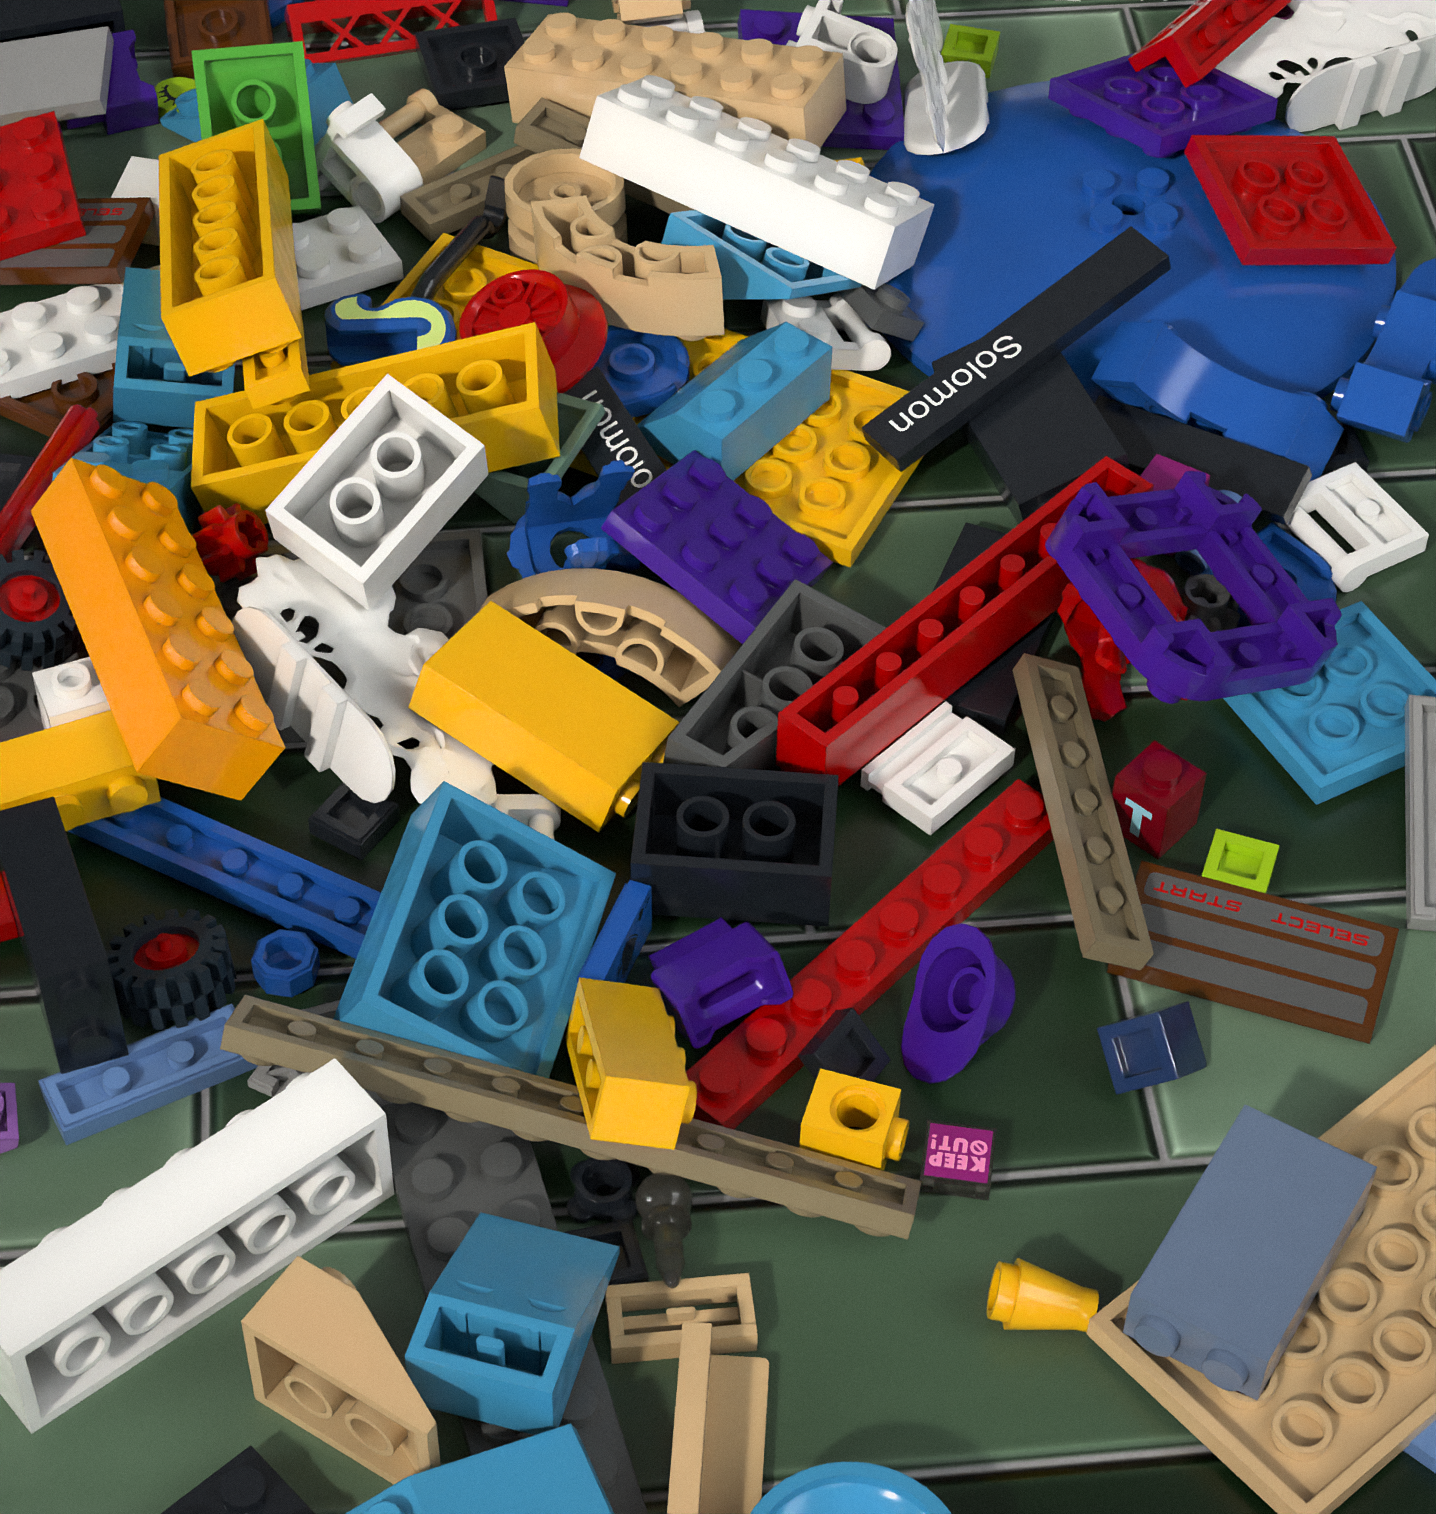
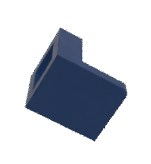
[1097,1001,1207,1095]

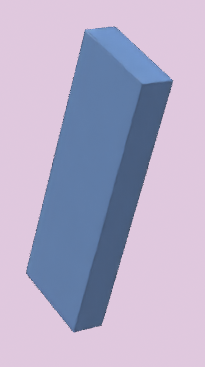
[38,1003,258,1145]

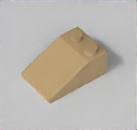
[241,1256,441,1485]

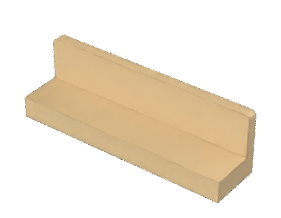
[667,1322,769,1514]

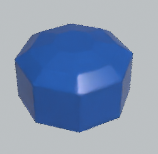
[251,929,320,998]

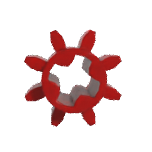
[192,503,268,583]

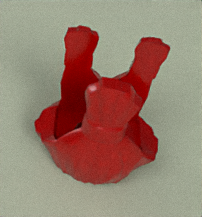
[1057,558,1188,722]

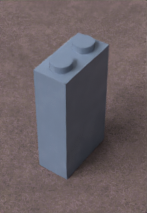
[1123,1105,1377,1401]

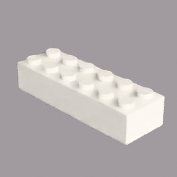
[579,75,935,290]
[0,1058,394,1434]

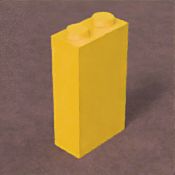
[408,601,680,832]

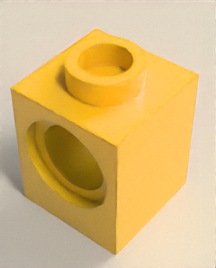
[799,1068,910,1171]

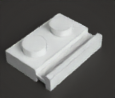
[860,701,1015,835]

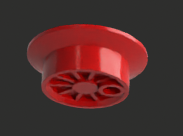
[459,269,608,393]

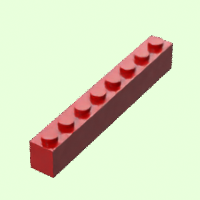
[776,456,1154,786]

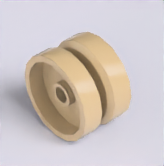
[505,148,628,265]

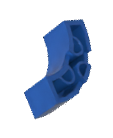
[1330,290,1436,443]
[1091,319,1344,482]

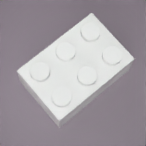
[265,373,489,611]

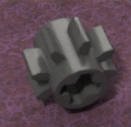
[1176,574,1241,632]

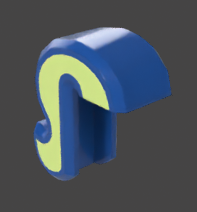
[324,294,457,366]

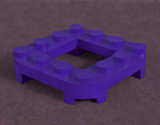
[1045,471,1342,704]

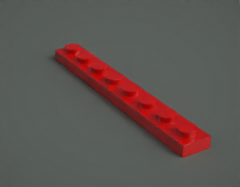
[686,779,1054,1129]

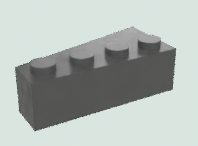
[663,579,886,771]

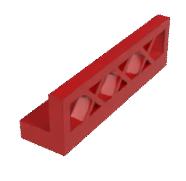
[284,0,497,64]
[1128,0,1292,88]

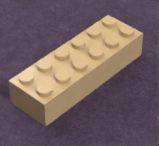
[504,13,847,148]

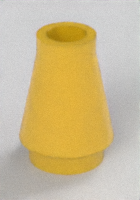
[987,1258,1099,1333]

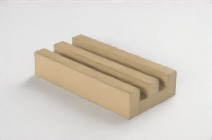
[605,1273,758,1364]

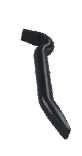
[410,175,507,300]

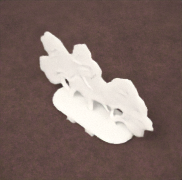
[904,0,989,155]
[1215,0,1436,132]
[232,554,497,805]

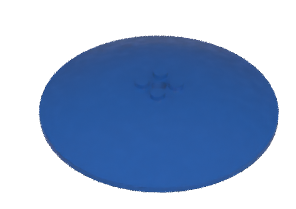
[869,80,1396,403]

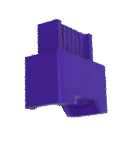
[65,29,159,135]
[649,917,793,1048]

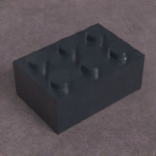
[631,762,839,927]

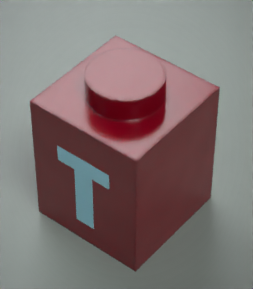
[1112,740,1207,860]

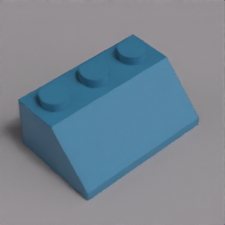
[637,322,833,481]

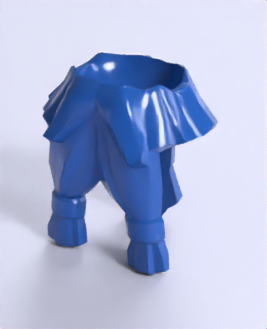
[506,460,640,578]

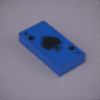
[577,880,652,984]

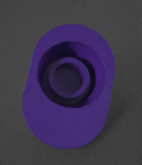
[901,923,1016,1084]

